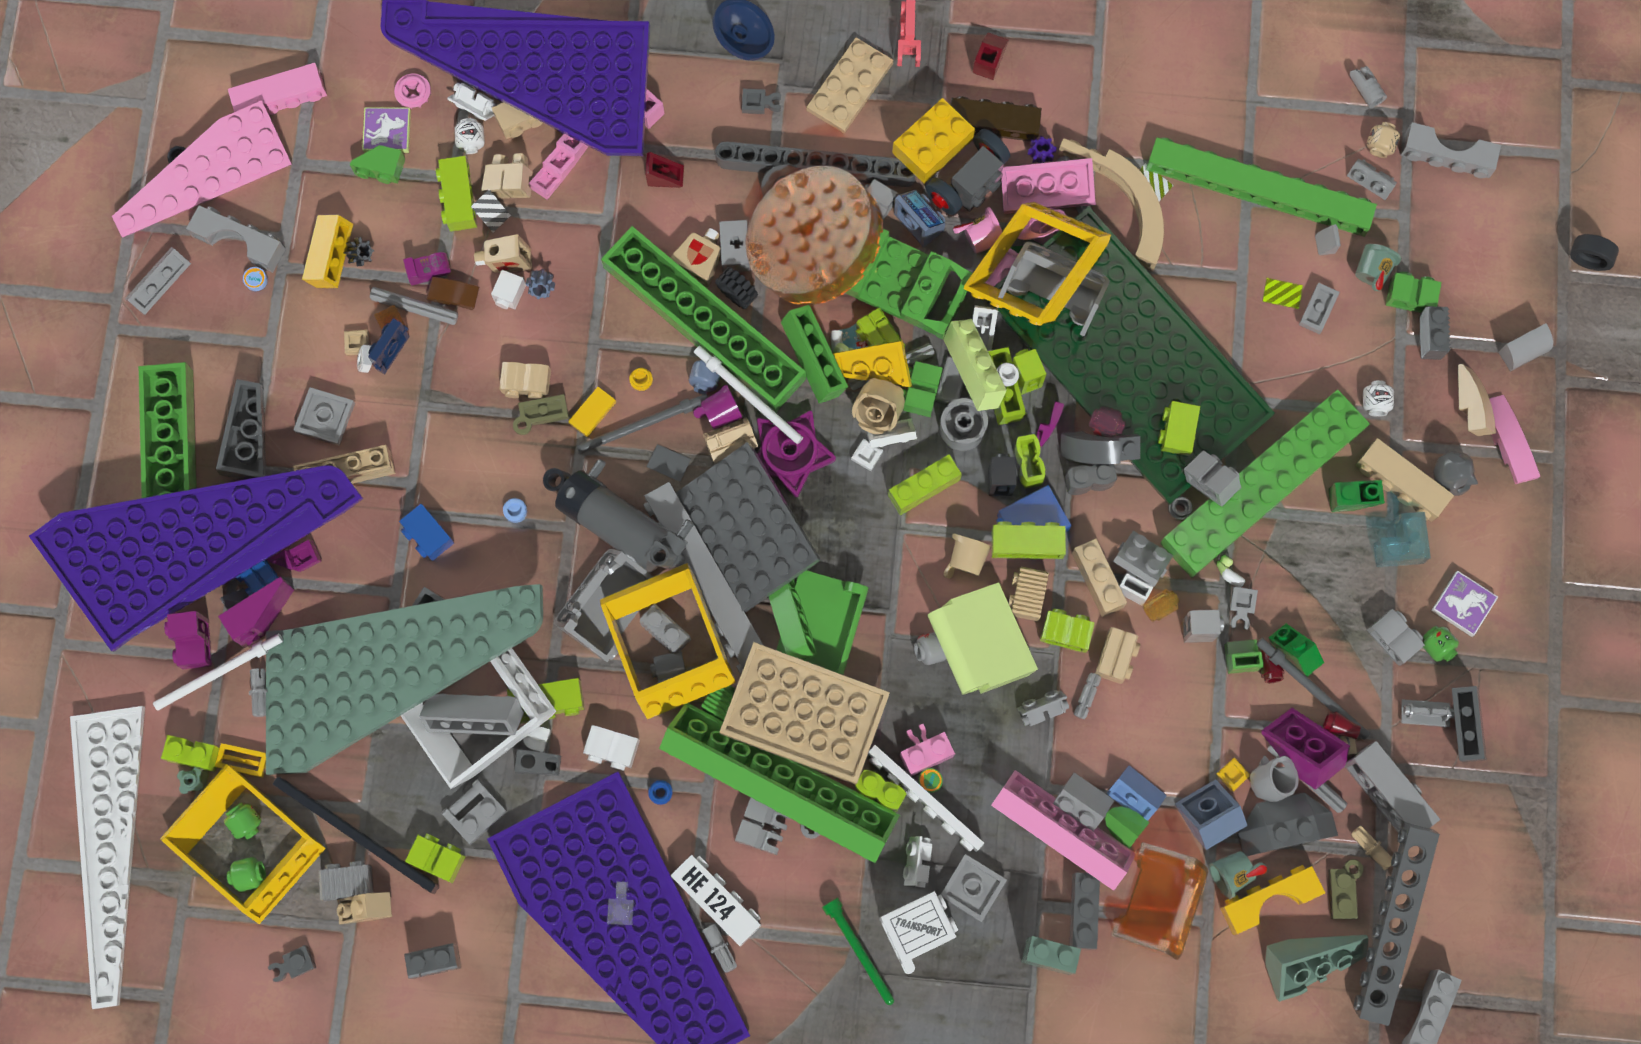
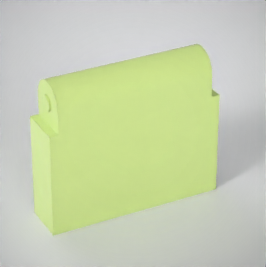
[927,582,1038,695]

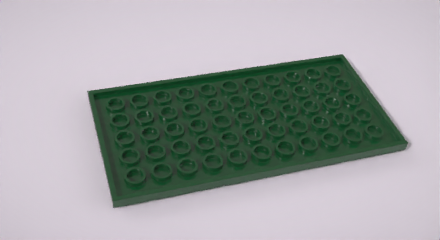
[987,207,1275,505]

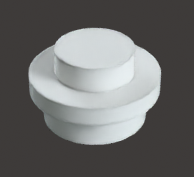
[997,363,1019,386]

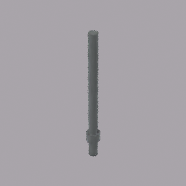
[576,394,708,454]
[1256,637,1370,740]

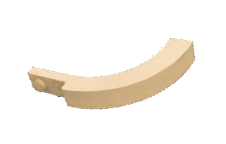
[1058,139,1164,272]

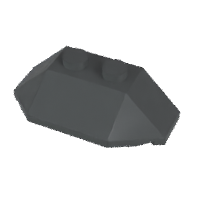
[1237,793,1338,856]

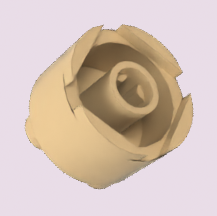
[852,378,905,434]

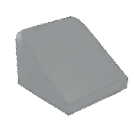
[1315,224,1341,255]

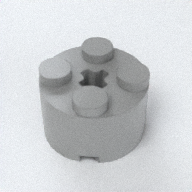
[939,398,988,451]

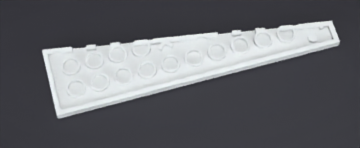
[70,706,145,1009]

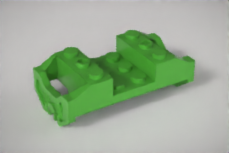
[817,215,973,340]

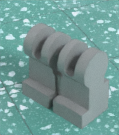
[735,798,791,855]

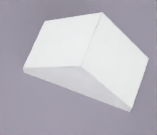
[972,305,998,351]

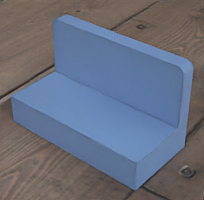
[1106,766,1166,821]

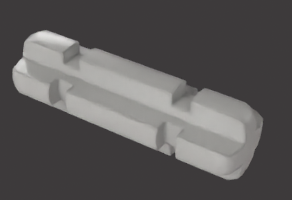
[1074,673,1101,719]

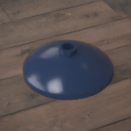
[712,0,775,61]

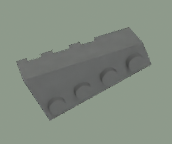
[216,379,266,480]

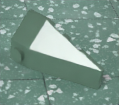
[1265,935,1369,1002]

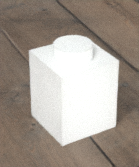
[491,270,526,309]

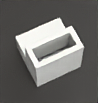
[1119,570,1153,606]

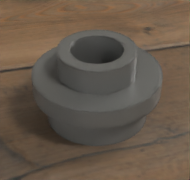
[1168,496,1192,520]

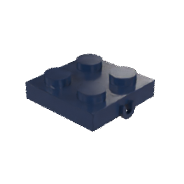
[368,318,410,375]

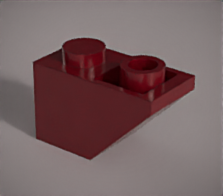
[973,32,1009,80]

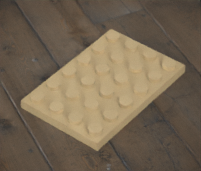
[719,642,890,784]

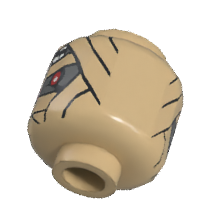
[1367,122,1400,158]

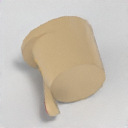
[944,534,991,579]

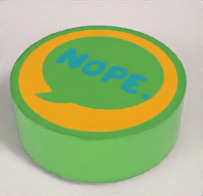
[918,768,943,793]

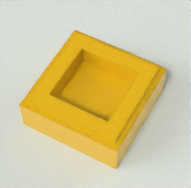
[1216,758,1250,792]

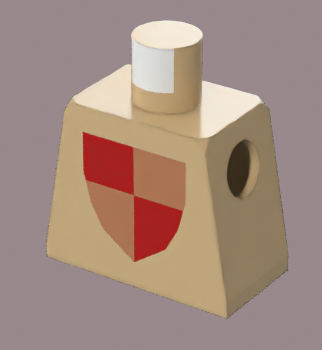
[670,228,721,288]
[474,234,532,273]

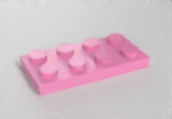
[1001,158,1096,214]

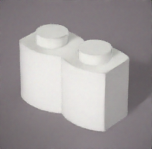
[583,725,640,771]

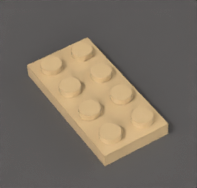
[807,38,893,133]

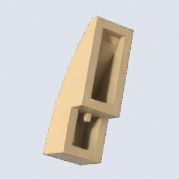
[1458,364,1496,436]

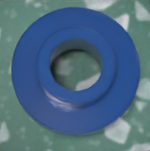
[648,780,673,805]

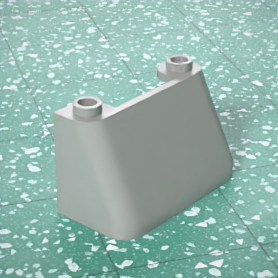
[554,549,653,662]

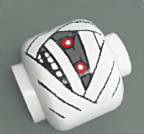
[454,118,485,154]
[1363,380,1394,416]

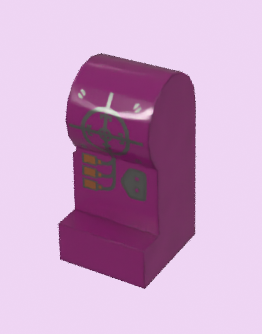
[403,252,451,286]

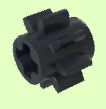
[343,237,374,267]

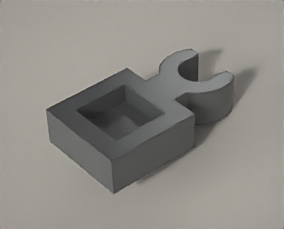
[742,89,781,114]
[268,945,316,982]

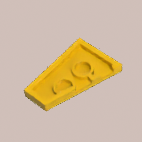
[834,340,912,387]

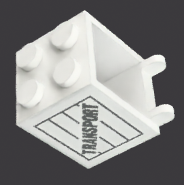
[880,891,958,974]

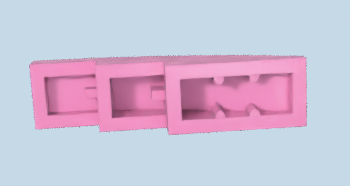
[529,134,589,200]
[1489,395,1540,484]

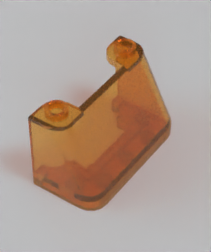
[1111,842,1208,960]

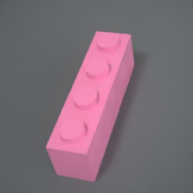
[228,63,327,115]

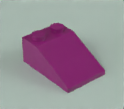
[218,577,294,648]
[1261,708,1350,790]

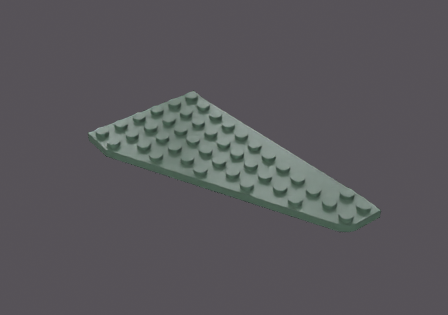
[266,584,543,775]

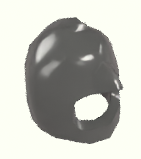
[1433,451,1478,496]

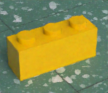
[302,215,353,288]

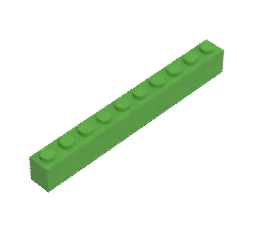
[1146,137,1377,237]

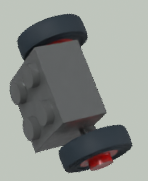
[925,129,1010,215]

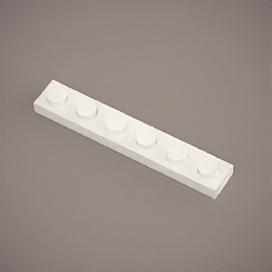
[868,745,984,852]

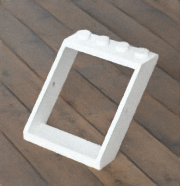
[400,648,556,789]

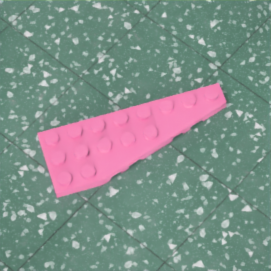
[112,101,292,238]

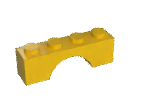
[1220,865,1325,935]

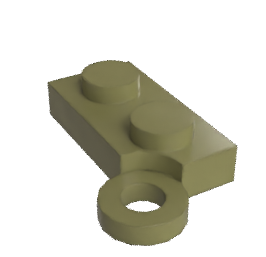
[513,394,569,435]
[1329,860,1364,919]

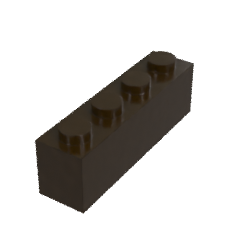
[951,96,1042,141]

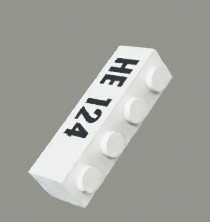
[671,855,761,947]

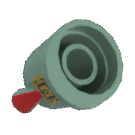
[1355,244,1402,291]
[1209,851,1267,899]

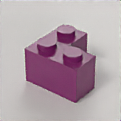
[164,611,212,670]

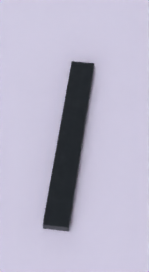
[273,777,439,894]

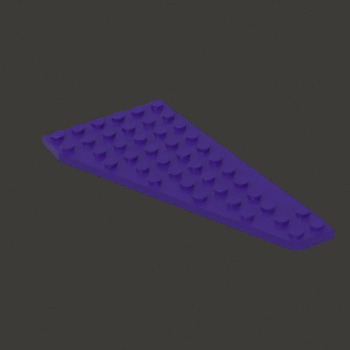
[380,0,650,156]
[29,465,363,652]

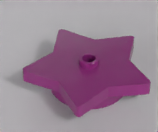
[757,411,836,498]

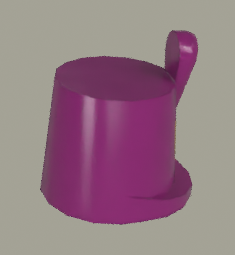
[693,385,743,429]

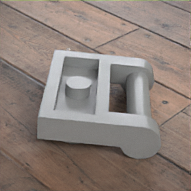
[441,779,507,845]

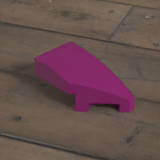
[1036,402,1064,448]
[268,539,322,572]

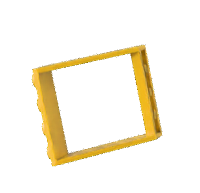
[964,202,1111,326]
[600,563,736,719]
[160,764,326,924]

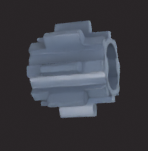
[526,269,555,299]

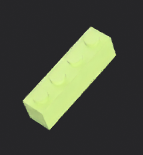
[943,319,1007,411]

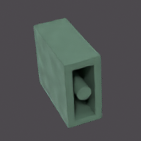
[1021,936,1081,975]

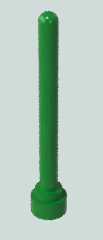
[822,897,894,1005]

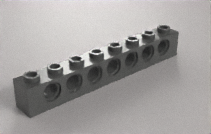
[1353,822,1440,1026]

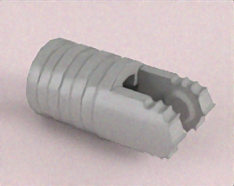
[1350,66,1387,108]

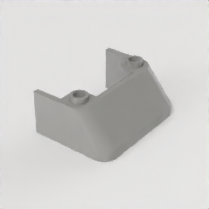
[998,242,1110,336]

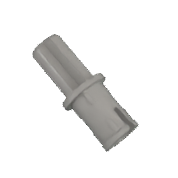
[249,668,268,717]
[702,923,737,973]

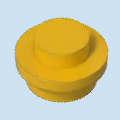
[629,368,653,391]

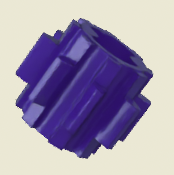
[1027,136,1057,163]

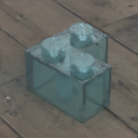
[1374,512,1431,567]

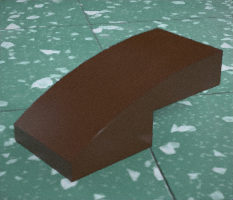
[426,277,480,310]

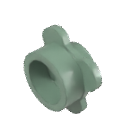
[177,768,203,794]

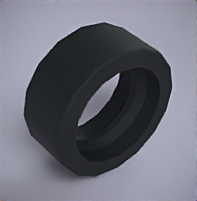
[1570,234,1619,271]

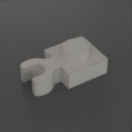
[1230,587,1258,630]

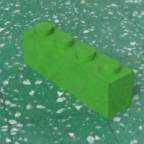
[781,305,848,404]

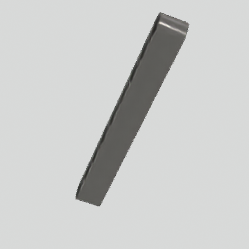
[715,141,917,187]

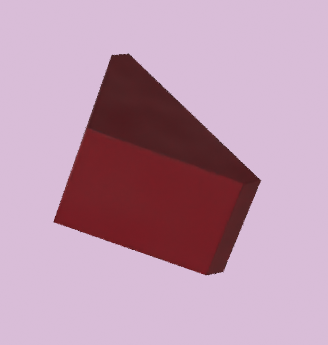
[645,152,684,188]

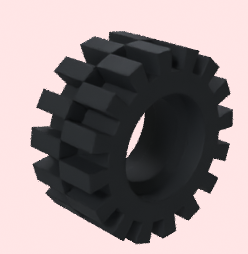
[715,267,758,309]

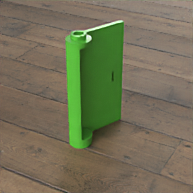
[776,570,869,675]

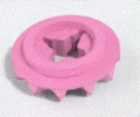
[394,74,431,109]

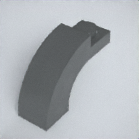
[1061,431,1140,464]

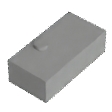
[1345,741,1441,833]

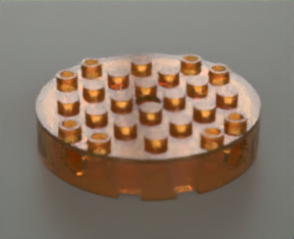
[746,166,883,305]

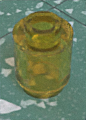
[1143,589,1180,622]

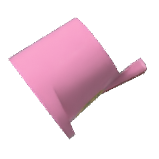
[953,207,1003,254]

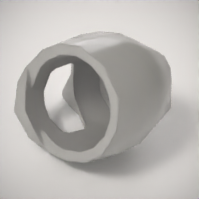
[1250,756,1299,802]

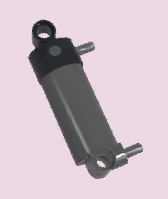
[543,459,694,572]

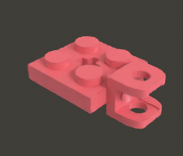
[897,0,921,67]

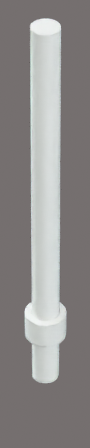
[694,346,803,444]
[153,633,283,710]

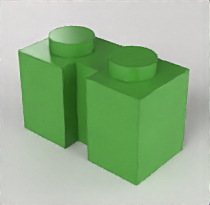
[1386,272,1442,313]
[903,361,943,418]

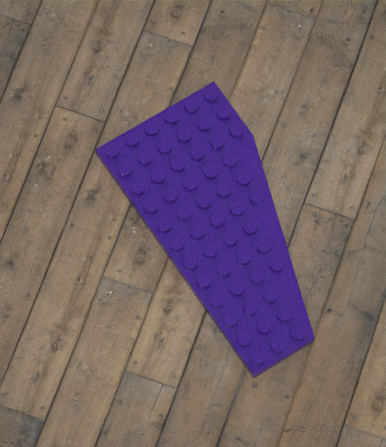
[487,772,750,1044]

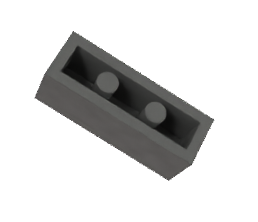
[1452,686,1487,762]
[1069,873,1100,950]

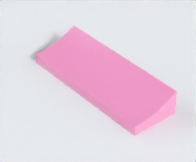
[991,770,1136,890]

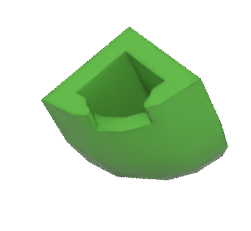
[1105,806,1150,848]

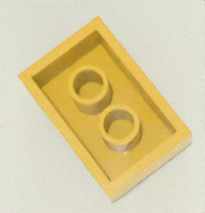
[892,98,975,184]

